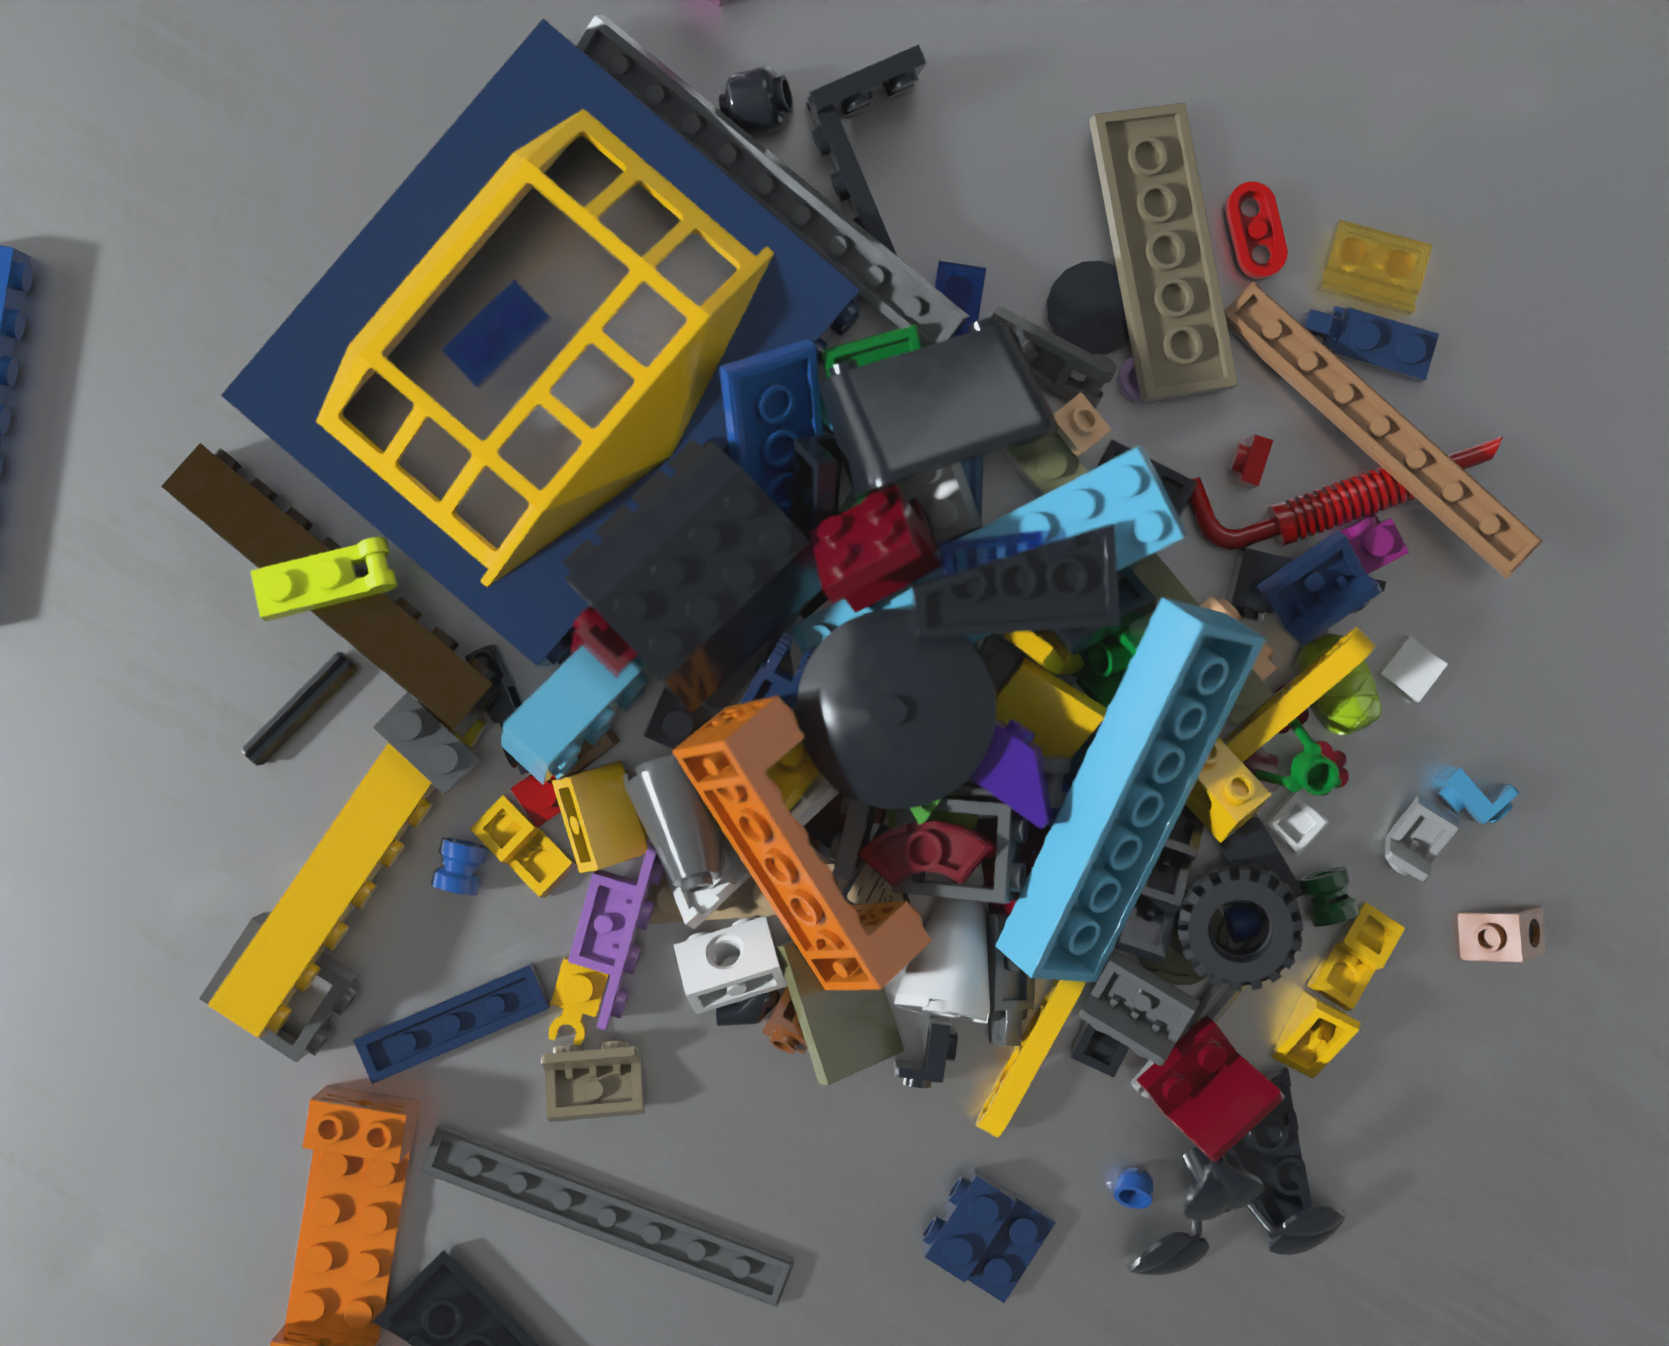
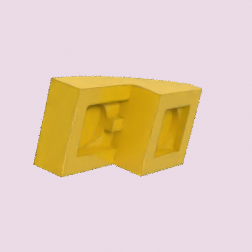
[1003,630,1085,675]
[470,795,577,898]
[1307,902,1405,1011]

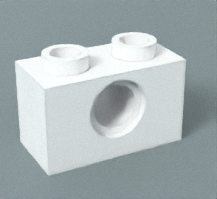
[674,916,787,1015]

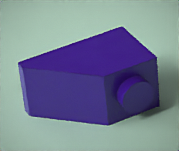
[970,718,1054,829]

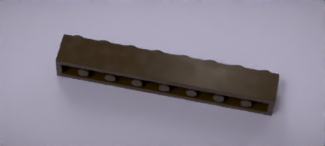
[161,443,500,737]

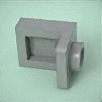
[1384,795,1459,882]

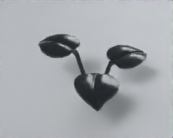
[1128,1146,1347,1275]

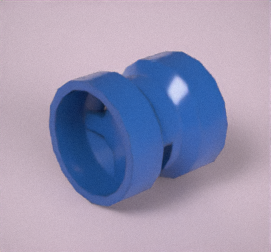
[431,837,489,896]

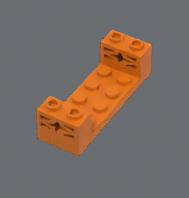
[672,696,932,991]
[270,1085,421,1346]

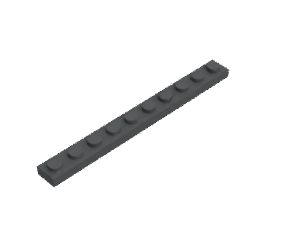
[576,14,969,347]

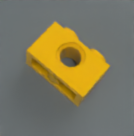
[1185,737,1272,843]

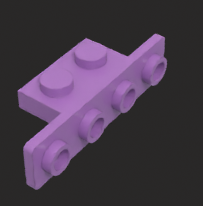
[568,842,665,1031]

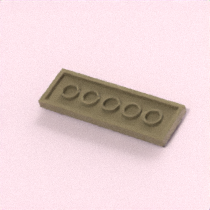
[1089,102,1238,402]

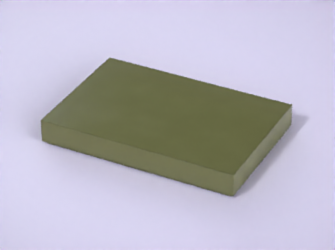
[775,940,904,1085]

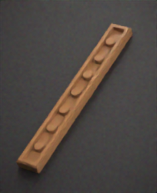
[1224,282,1543,579]

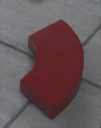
[858,821,996,887]

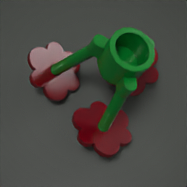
[1242,684,1349,796]

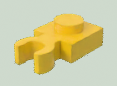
[548,956,609,1046]

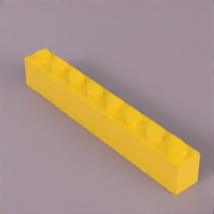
[208,700,487,1038]

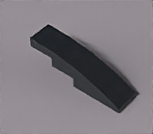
[1115,805,1204,963]

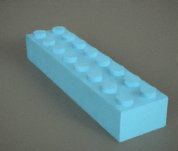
[789,446,1187,655]
[995,598,1266,982]

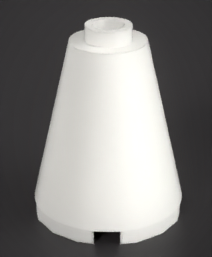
[894,897,990,1024]

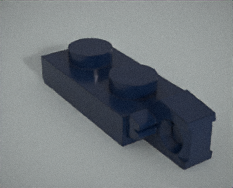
[1302,306,1439,382]

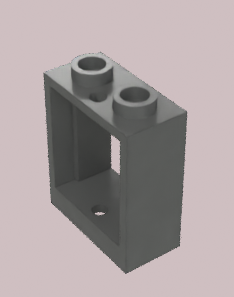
[892,796,1029,903]
[199,913,359,1062]

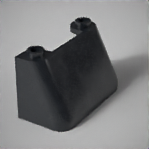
[818,316,1058,499]

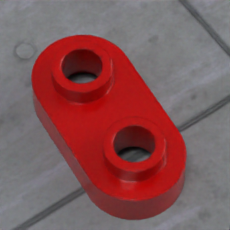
[1225,181,1288,280]

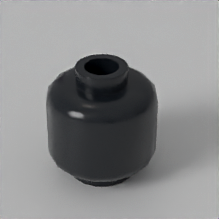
[719,67,793,135]

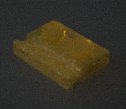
[1318,220,1433,315]

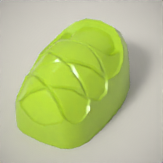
[1293,633,1382,735]

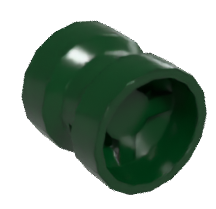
[1300,866,1360,927]

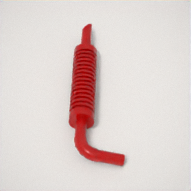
[1189,436,1503,550]

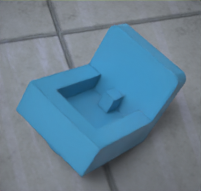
[1434,766,1520,824]

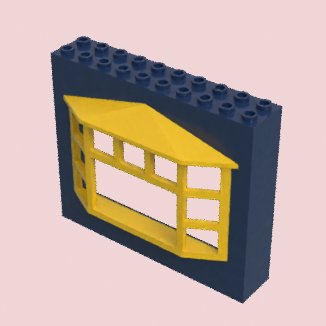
[221,18,861,667]

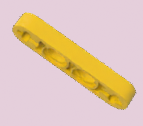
[1222,627,1376,762]
[976,979,1086,1138]

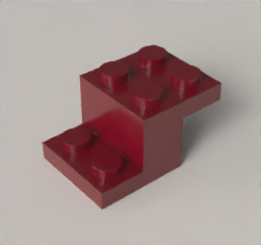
[810,484,942,613]

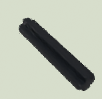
[242,652,357,766]

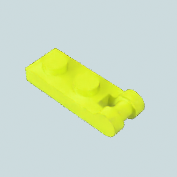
[250,537,397,622]

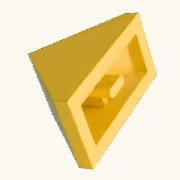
[1271,991,1361,1079]

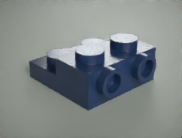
[921,1168,1056,1303]

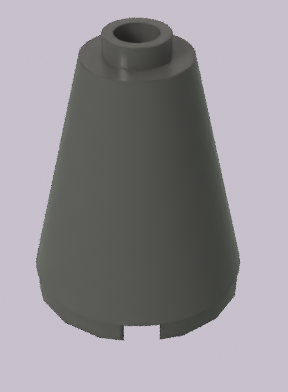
[623,754,721,893]

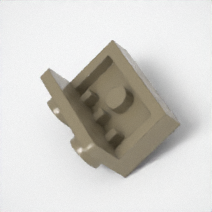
[541,1041,645,1122]

